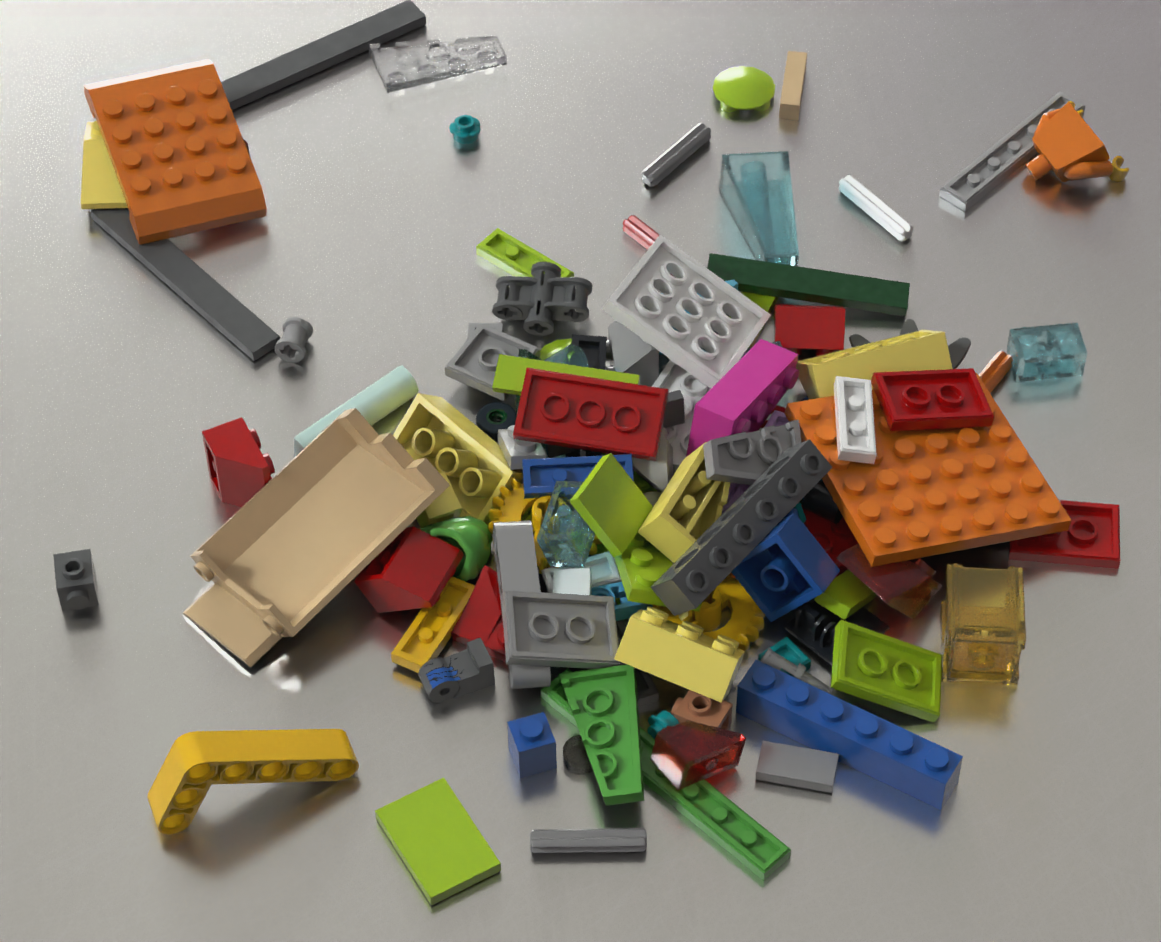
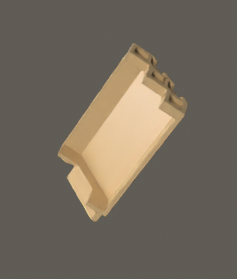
[183,408,450,668]

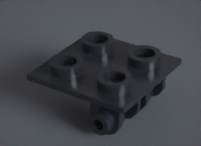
[784,601,890,665]

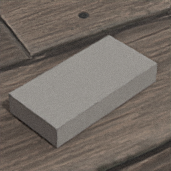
[756,740,839,793]

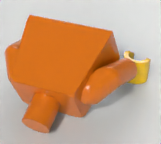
[1025,101,1129,182]

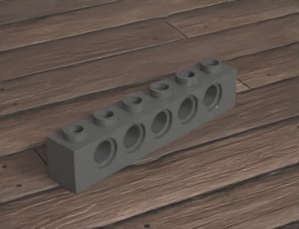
[651,439,832,616]

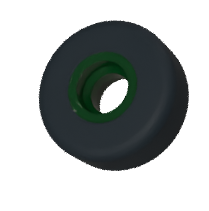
[476,402,517,442]

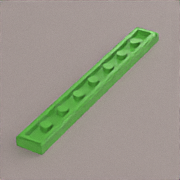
[541,668,791,881]

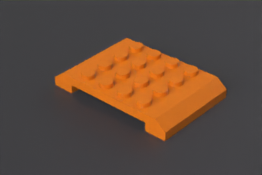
[84,59,267,245]

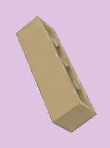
[779,51,807,120]

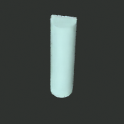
[294,365,419,458]

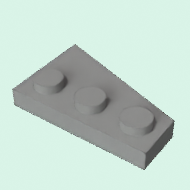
[703,420,801,485]

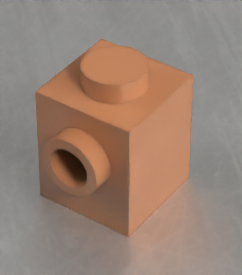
[671,690,733,754]

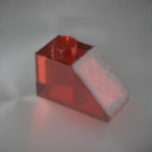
[650,720,746,790]

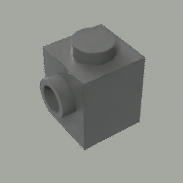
[53,549,99,611]

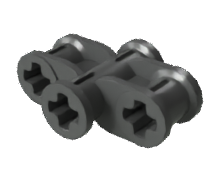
[492,262,593,336]

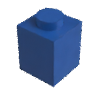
[507,712,557,778]

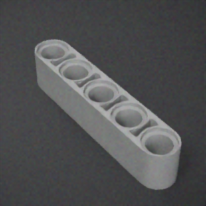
[493,520,551,689]

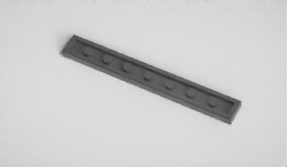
[221,0,426,110]
[90,208,280,361]

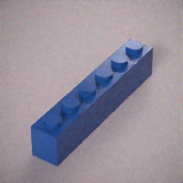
[736,660,963,810]

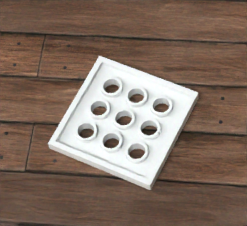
[602,235,771,388]

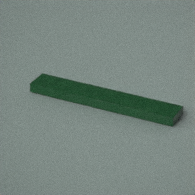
[707,253,910,316]

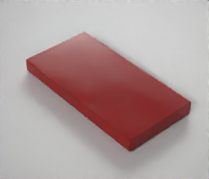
[513,368,669,461]

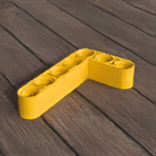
[147,729,359,835]

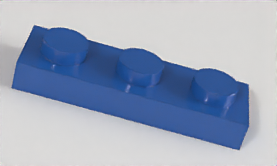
[522,454,634,499]

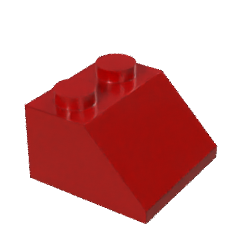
[774,304,846,356]

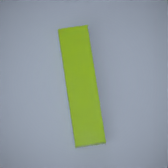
[492,354,640,396]

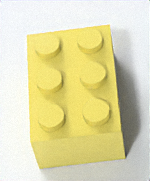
[614,606,745,703]

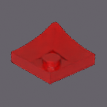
[451,565,506,662]

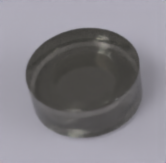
[563,735,593,774]

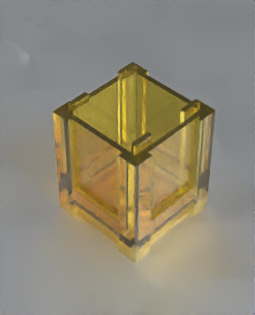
[940,563,1026,686]

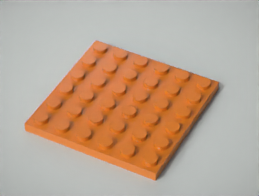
[784,373,1072,567]

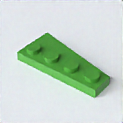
[559,665,644,806]

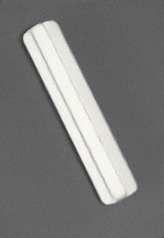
[838,175,913,242]

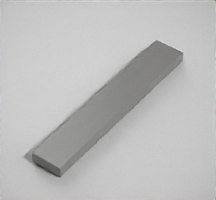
[939,91,1085,212]

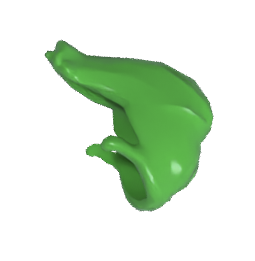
[418,516,493,582]

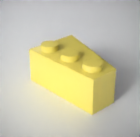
[638,442,730,563]

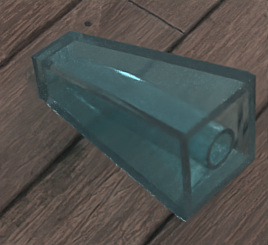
[719,151,799,266]

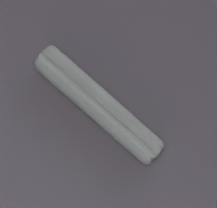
[641,123,711,187]
[530,828,647,853]

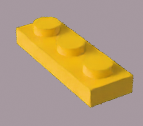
[391,576,475,673]

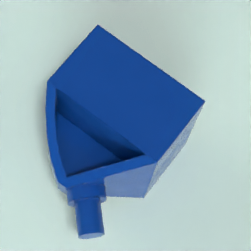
[731,508,840,622]

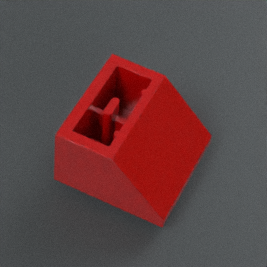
[202,417,275,507]
[354,527,464,613]

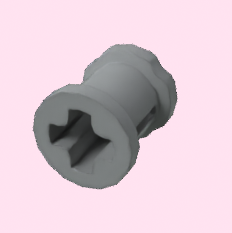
[275,317,313,363]

